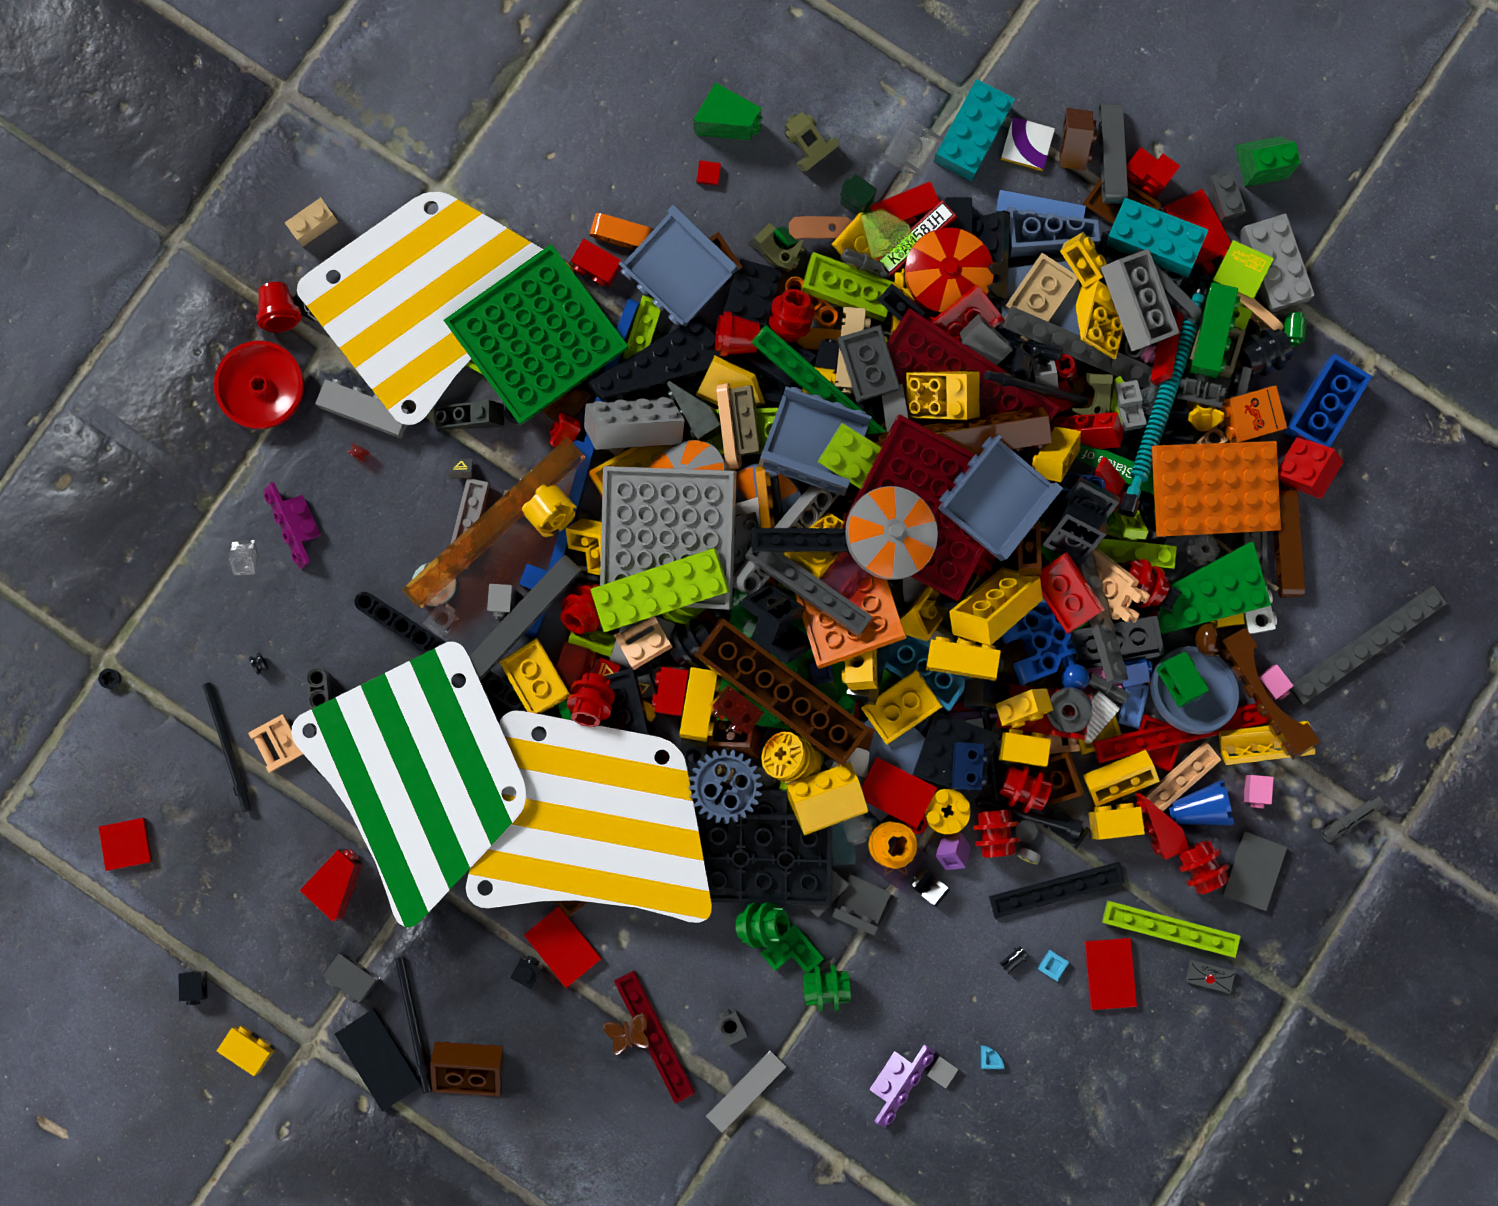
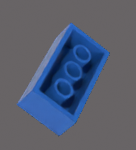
[1282,353,1372,447]

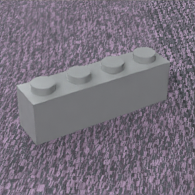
[315,379,410,439]

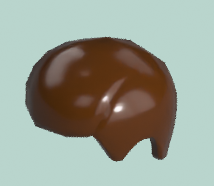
[1195,623,1219,657]

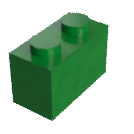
[1156,651,1209,708]

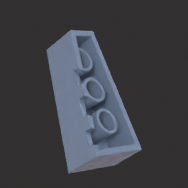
[1007,207,1100,258]

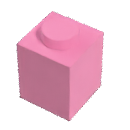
[1259,664,1294,701]
[1244,775,1273,808]

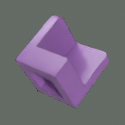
[936,833,971,870]

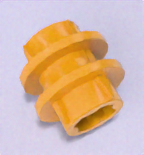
[868,821,917,869]

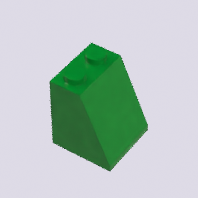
[693,82,763,141]
[1235,136,1301,187]

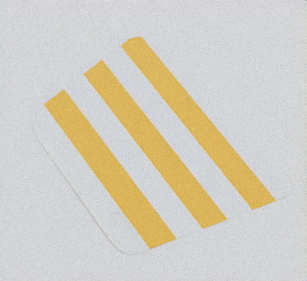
[297,192,574,425]
[466,711,712,923]

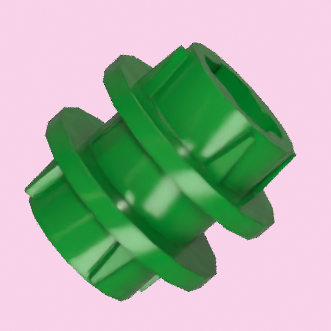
[736,902,790,949]
[803,964,851,1012]

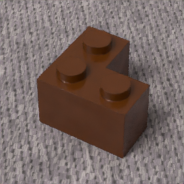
[1059,108,1097,171]
[1011,524,1042,576]
[708,704,763,758]

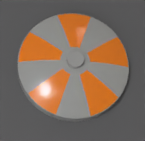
[648,440,728,471]
[845,486,938,580]

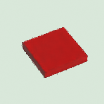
[1128,714,1181,772]
[98,818,152,871]

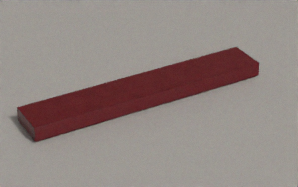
[614,970,696,1104]

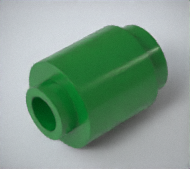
[1283,312,1307,346]

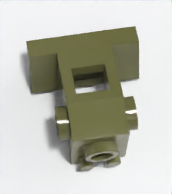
[784,111,840,171]
[748,223,805,273]
[1070,373,1113,416]

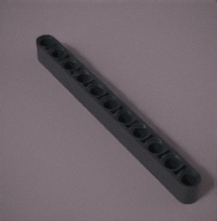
[354,592,563,730]

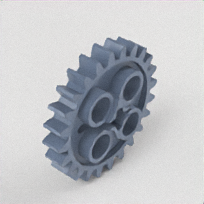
[688,749,762,824]

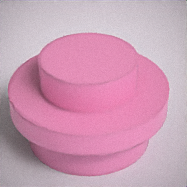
[1140,345,1157,365]

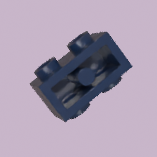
[951,742,988,790]

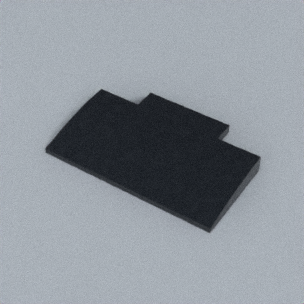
[695,787,833,906]

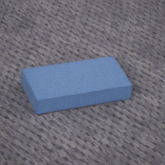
[1117,683,1150,729]

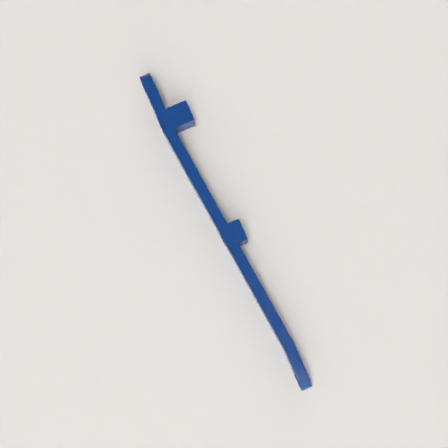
[519,299,640,639]

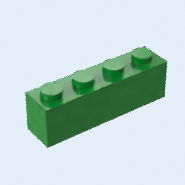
[1190,282,1241,378]

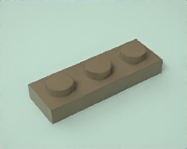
[729,385,761,456]

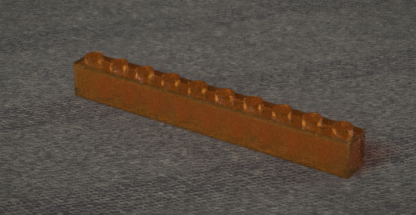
[402,437,586,608]

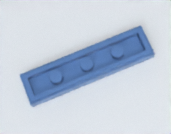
[996,190,1086,218]

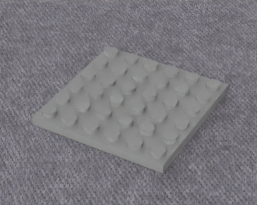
[600,466,736,609]

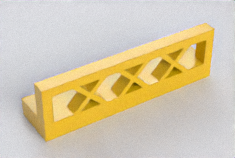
[1219,721,1315,765]

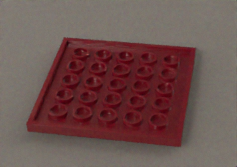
[840,414,985,601]

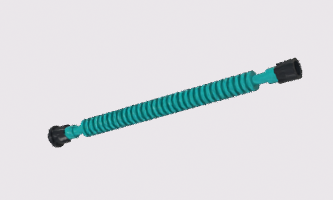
[1118,275,1215,517]

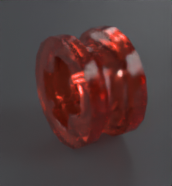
[347,443,370,462]

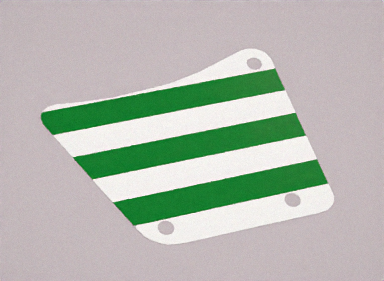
[291,642,526,928]

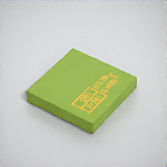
[1213,240,1274,300]

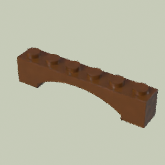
[1219,627,1320,760]

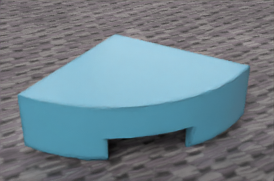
[980,1045,1004,1069]

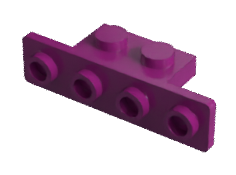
[264,482,321,569]

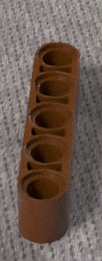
[1273,489,1305,598]

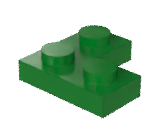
[760,924,824,974]

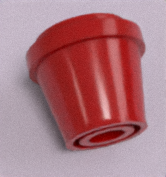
[256,282,302,333]
[715,311,760,357]

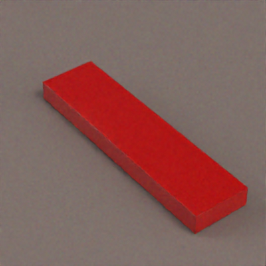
[1150,306,1184,385]

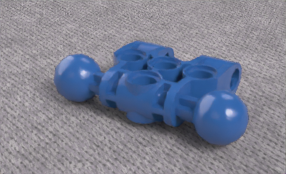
[1001,596,1089,690]

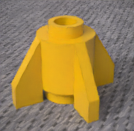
[1187,401,1224,432]

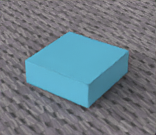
[1037,950,1069,982]

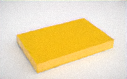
[499,638,571,714]
[861,669,943,745]

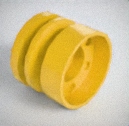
[761,732,822,784]

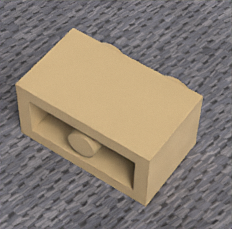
[285,197,338,247]

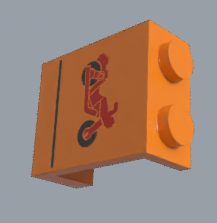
[1220,385,1287,443]

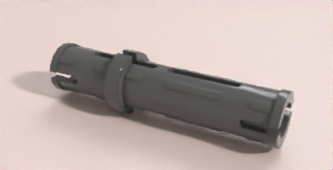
[1321,795,1385,843]

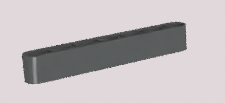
[469,555,582,681]

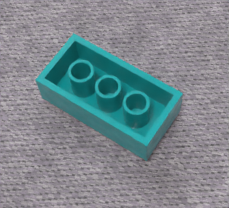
[934,79,1015,182]
[1106,198,1208,278]

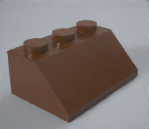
[430,1042,504,1097]

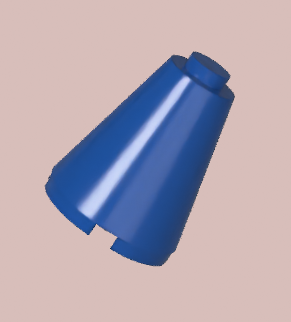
[1169,780,1234,825]

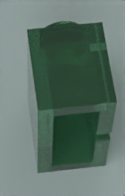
[840,174,877,215]

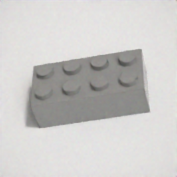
[1238,213,1315,313]
[1101,249,1180,351]
[584,397,684,450]

